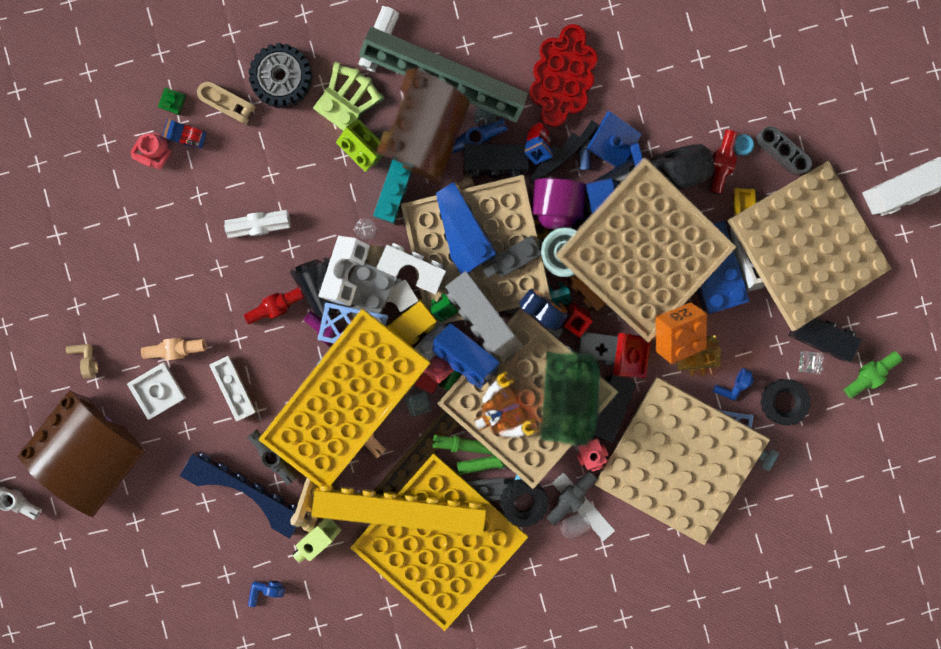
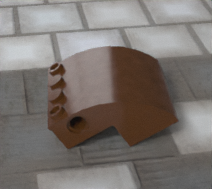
[376,68,470,184]
[17,390,145,517]

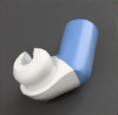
[579,139,591,169]

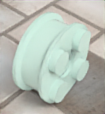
[541,228,577,277]

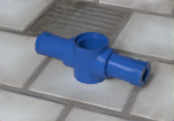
[451,118,508,155]

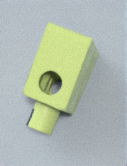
[293,518,341,562]

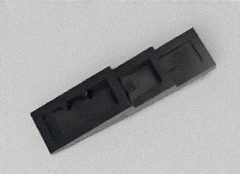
[529,120,598,184]

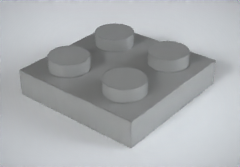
[348,263,398,314]

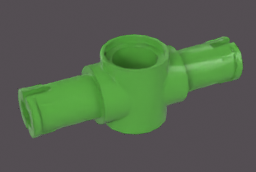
[843,351,903,399]

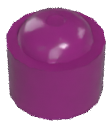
[532,179,587,230]

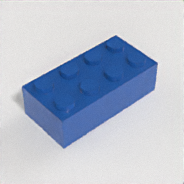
[697,221,750,314]

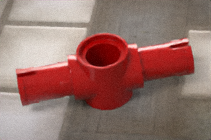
[710,130,738,194]
[244,287,305,325]

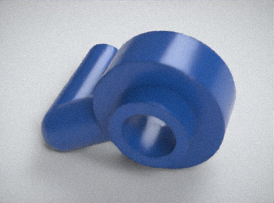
[713,368,754,401]
[248,580,285,607]

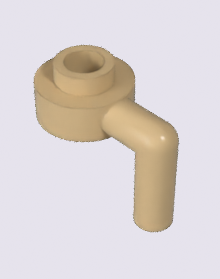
[66,344,98,379]

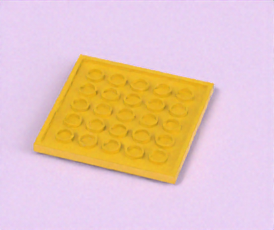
[350,453,528,631]

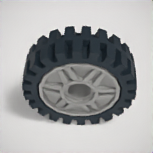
[248,43,313,108]

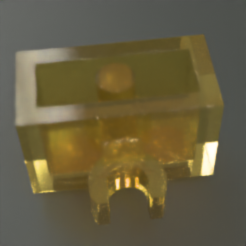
[676,335,721,377]

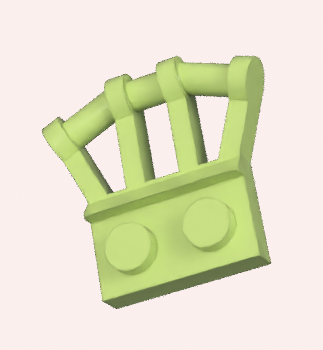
[313,62,384,131]

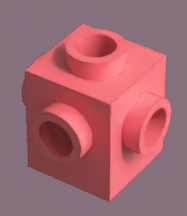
[576,437,608,471]

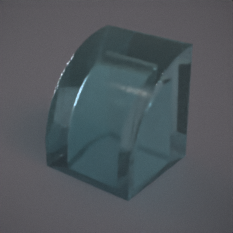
[405,391,432,417]

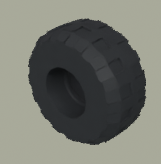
[650,144,715,190]

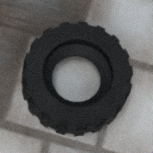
[760,379,811,426]
[500,479,549,527]

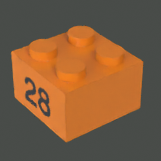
[656,302,707,364]

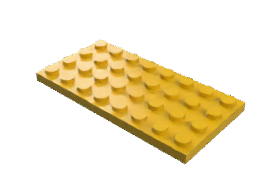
[258,308,431,487]

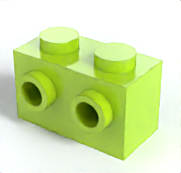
[336,119,383,172]

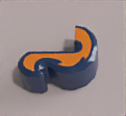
[519,288,569,330]

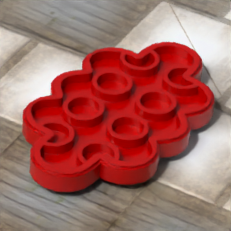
[529,24,598,128]

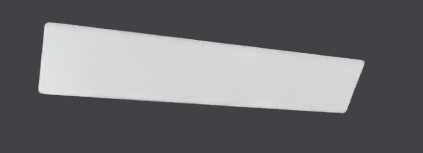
[552,473,615,541]

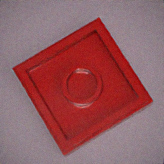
[613,333,651,379]

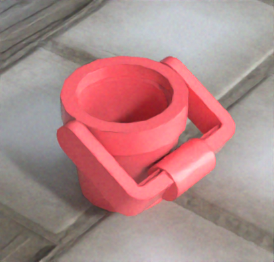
[131,133,171,169]

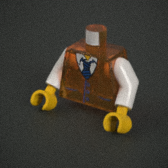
[474,371,538,438]

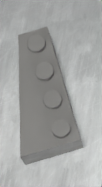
[445,271,524,362]

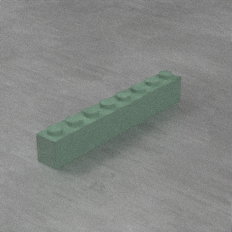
[359,26,528,122]

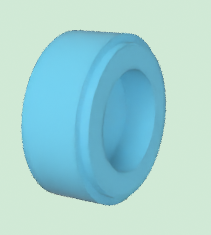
[734,134,754,156]

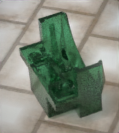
[540,352,600,446]

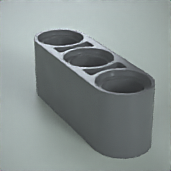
[756,126,812,176]

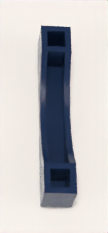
[180,451,298,539]

